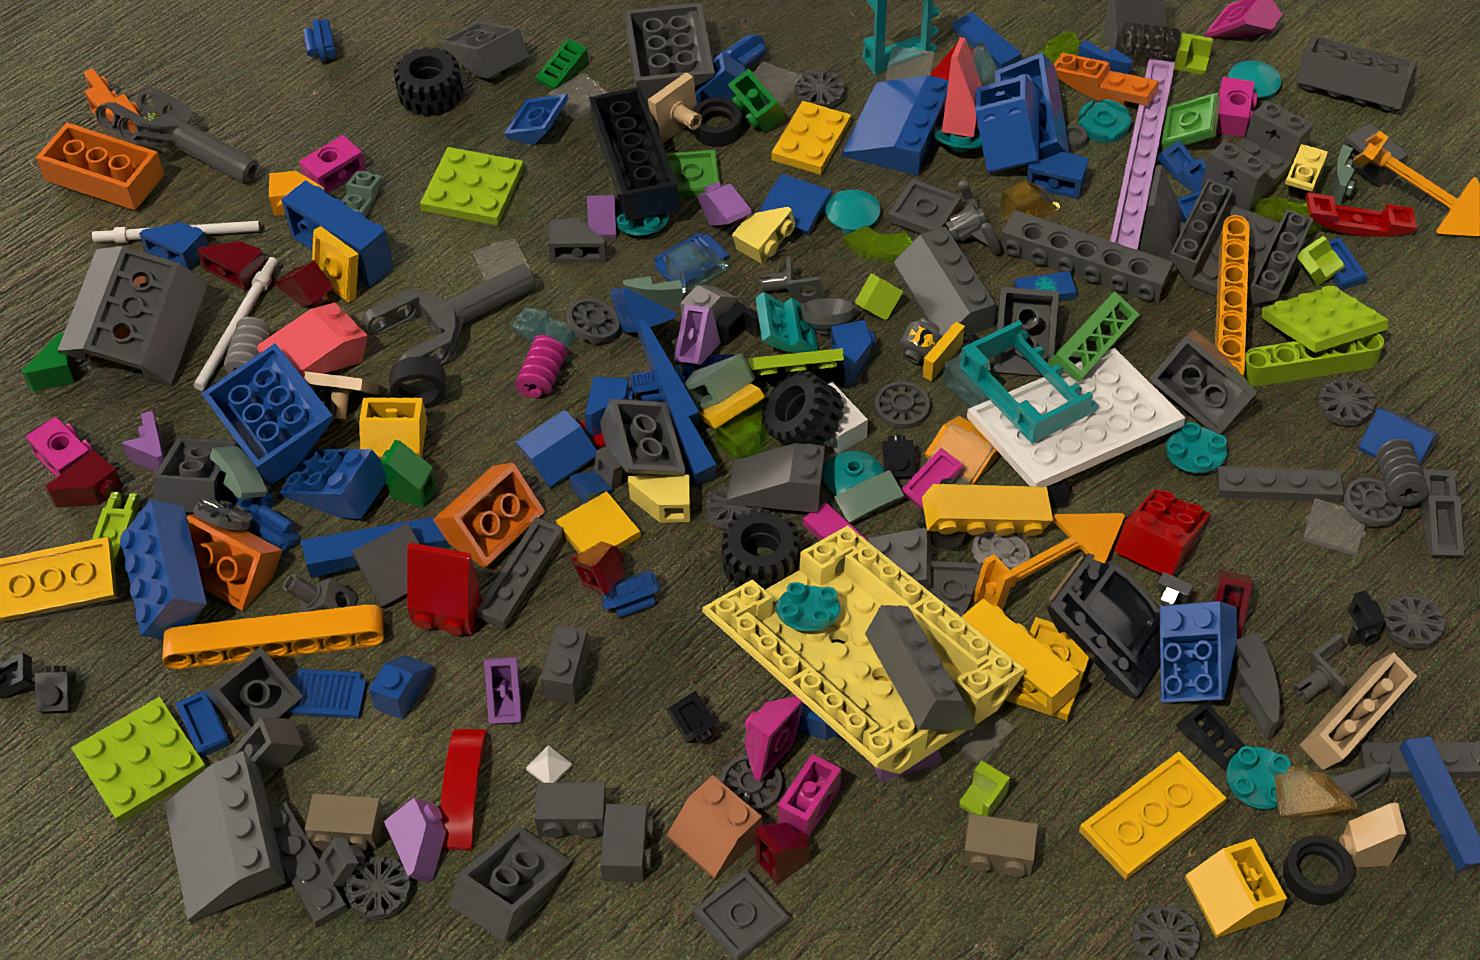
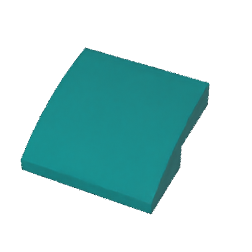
[756,292,818,353]

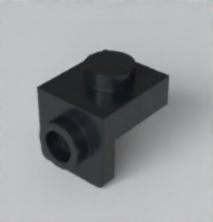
[716,302,761,346]
[881,435,914,478]
[1347,590,1385,646]
[0,653,32,699]
[35,665,76,712]
[666,691,720,743]

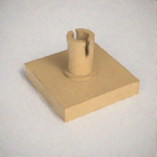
[648,72,702,144]
[304,371,379,420]

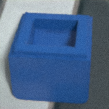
[569,471,613,503]

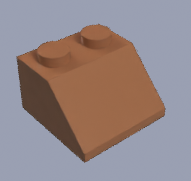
[667,775,762,880]

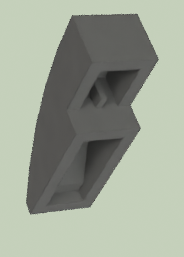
[1420,469,1465,557]
[1232,632,1280,740]

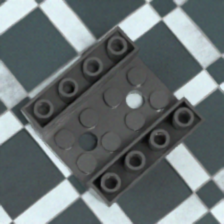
[1169,179,1313,306]
[57,246,209,386]

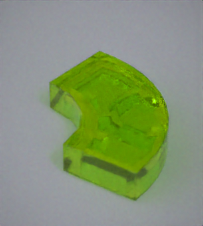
[1037,31,1080,64]
[1253,197,1327,236]
[843,226,913,262]

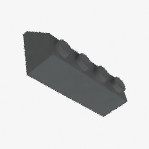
[893,226,996,336]
[865,605,976,730]

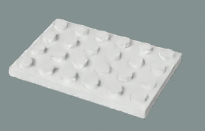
[967,348,1185,487]

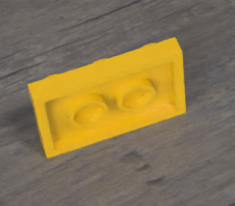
[771,101,851,175]
[1005,617,1090,721]

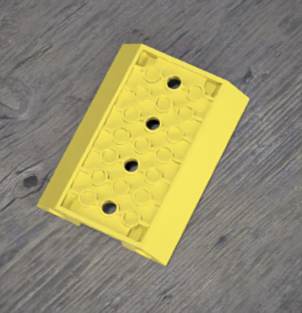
[702,525,1025,774]

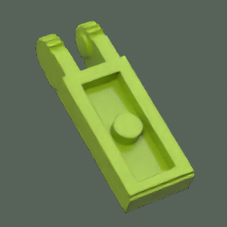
[92,492,140,567]

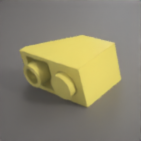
[1285,144,1328,193]
[732,207,795,264]
[628,474,690,523]

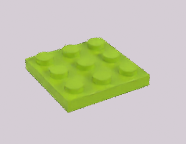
[420,147,525,226]
[1261,286,1388,353]
[747,348,844,375]
[71,696,206,824]

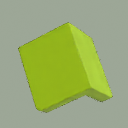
[1174,33,1213,75]
[1297,236,1345,286]
[855,273,903,320]
[959,760,1010,817]

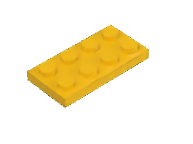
[0,537,118,623]
[1079,751,1227,880]

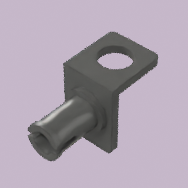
[760,256,824,302]
[283,573,357,613]
[1293,633,1346,703]

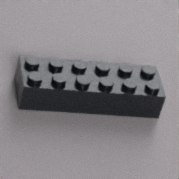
[589,87,680,221]

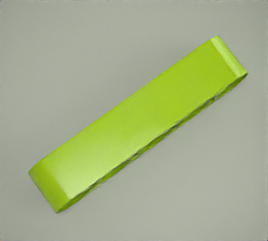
[1243,333,1384,386]

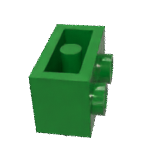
[728,68,786,134]

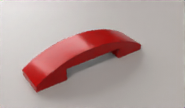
[1306,192,1417,237]
[440,729,487,851]

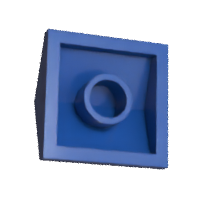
[504,94,569,145]
[516,410,597,489]

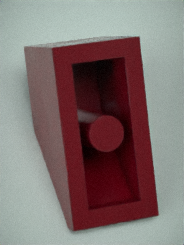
[197,241,265,291]
[274,260,334,307]
[45,450,123,508]
[570,541,625,595]
[1213,570,1253,639]
[755,822,810,885]

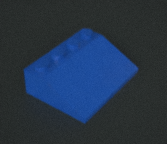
[842,75,949,176]
[201,343,334,486]

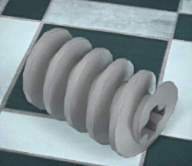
[224,317,270,374]

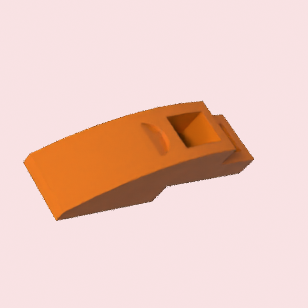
[1053,53,1159,107]
[83,68,147,134]

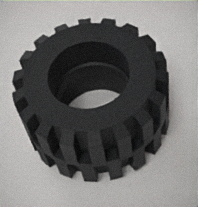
[393,47,463,116]
[763,371,844,446]
[722,509,800,590]

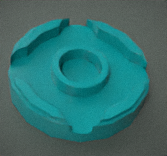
[1078,99,1131,143]

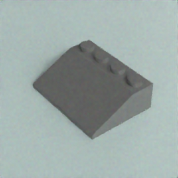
[625,3,715,103]
[1295,36,1416,111]
[164,751,286,922]

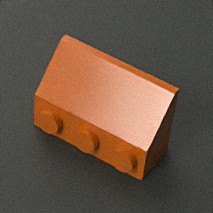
[433,462,545,567]
[187,514,283,610]

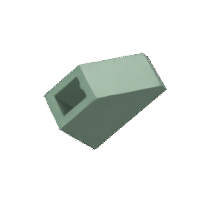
[683,353,755,411]

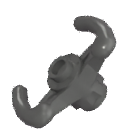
[946,180,1001,255]

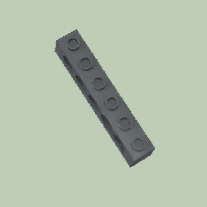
[1000,210,1173,304]

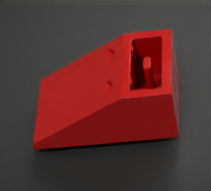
[1114,489,1211,576]

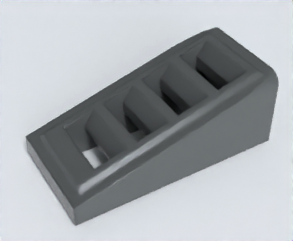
[1315,762,1390,815]

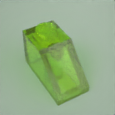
[715,400,763,460]

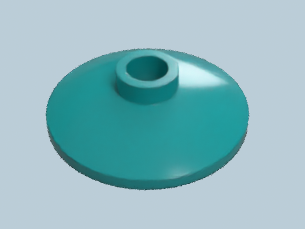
[934,124,982,152]
[823,451,883,496]

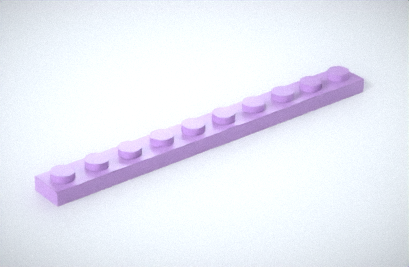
[1110,59,1175,250]

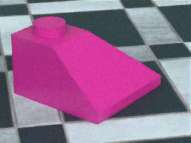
[1205,0,1282,38]
[744,696,803,782]

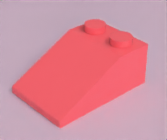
[942,37,982,137]
[257,303,368,379]

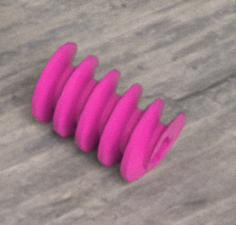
[515,335,568,399]

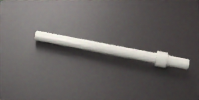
[92,221,260,244]
[193,257,279,391]

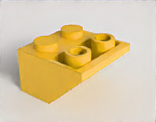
[359,398,427,460]
[1185,838,1287,938]

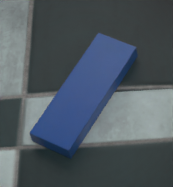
[952,12,1022,69]

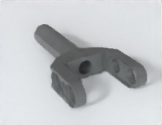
[95,88,258,184]
[362,263,536,365]

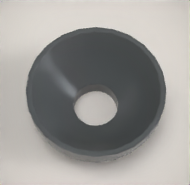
[801,298,854,334]

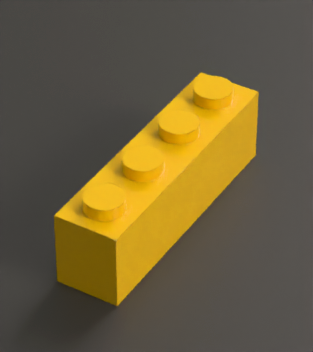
[922,484,1053,536]
[961,599,1079,715]

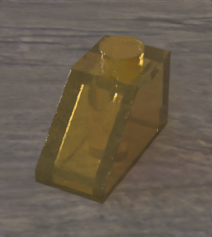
[1000,179,1061,221]
[1274,765,1357,818]

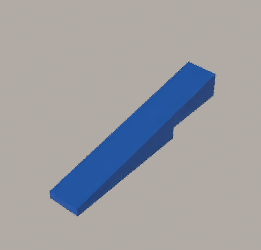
[638,319,716,488]
[300,517,452,578]

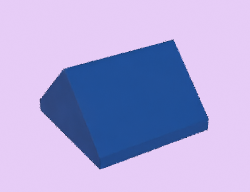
[610,288,677,332]
[1357,407,1440,465]

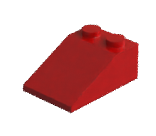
[407,542,482,636]

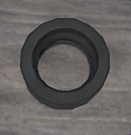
[693,97,742,147]
[389,356,446,408]
[1283,835,1353,906]

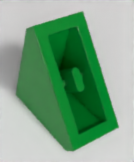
[21,332,75,391]

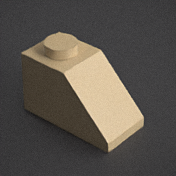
[1339,803,1406,868]

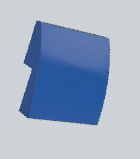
[759,174,833,236]

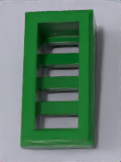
[535,38,589,91]

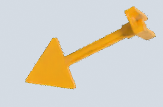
[1352,131,1480,237]
[972,513,1125,610]

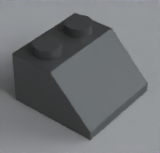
[204,647,303,734]

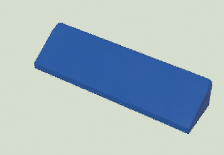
[1399,736,1480,872]

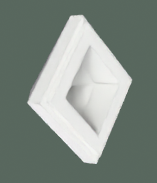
[526,745,573,783]

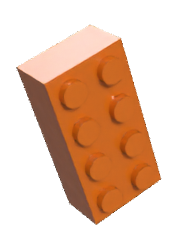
[36,122,165,210]

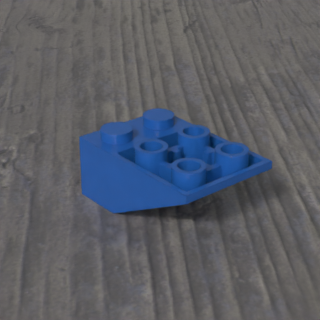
[975,75,1039,174]
[280,449,386,519]
[1160,601,1237,703]

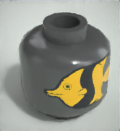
[899,319,942,364]

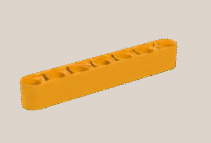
[1215,215,1250,375]
[162,605,384,669]

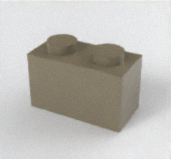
[305,793,384,852]
[962,814,1038,877]

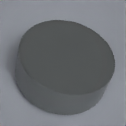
[1066,125,1087,151]

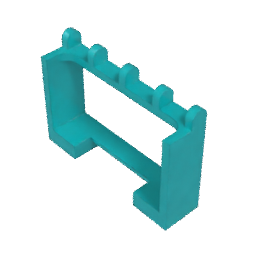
[863,0,940,74]
[959,320,1099,444]

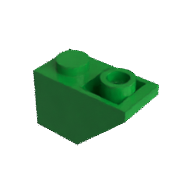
[381,439,437,508]

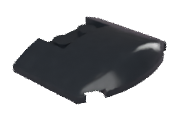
[1047,554,1161,699]

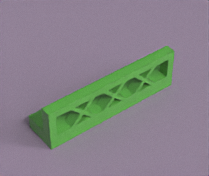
[1047,291,1140,382]

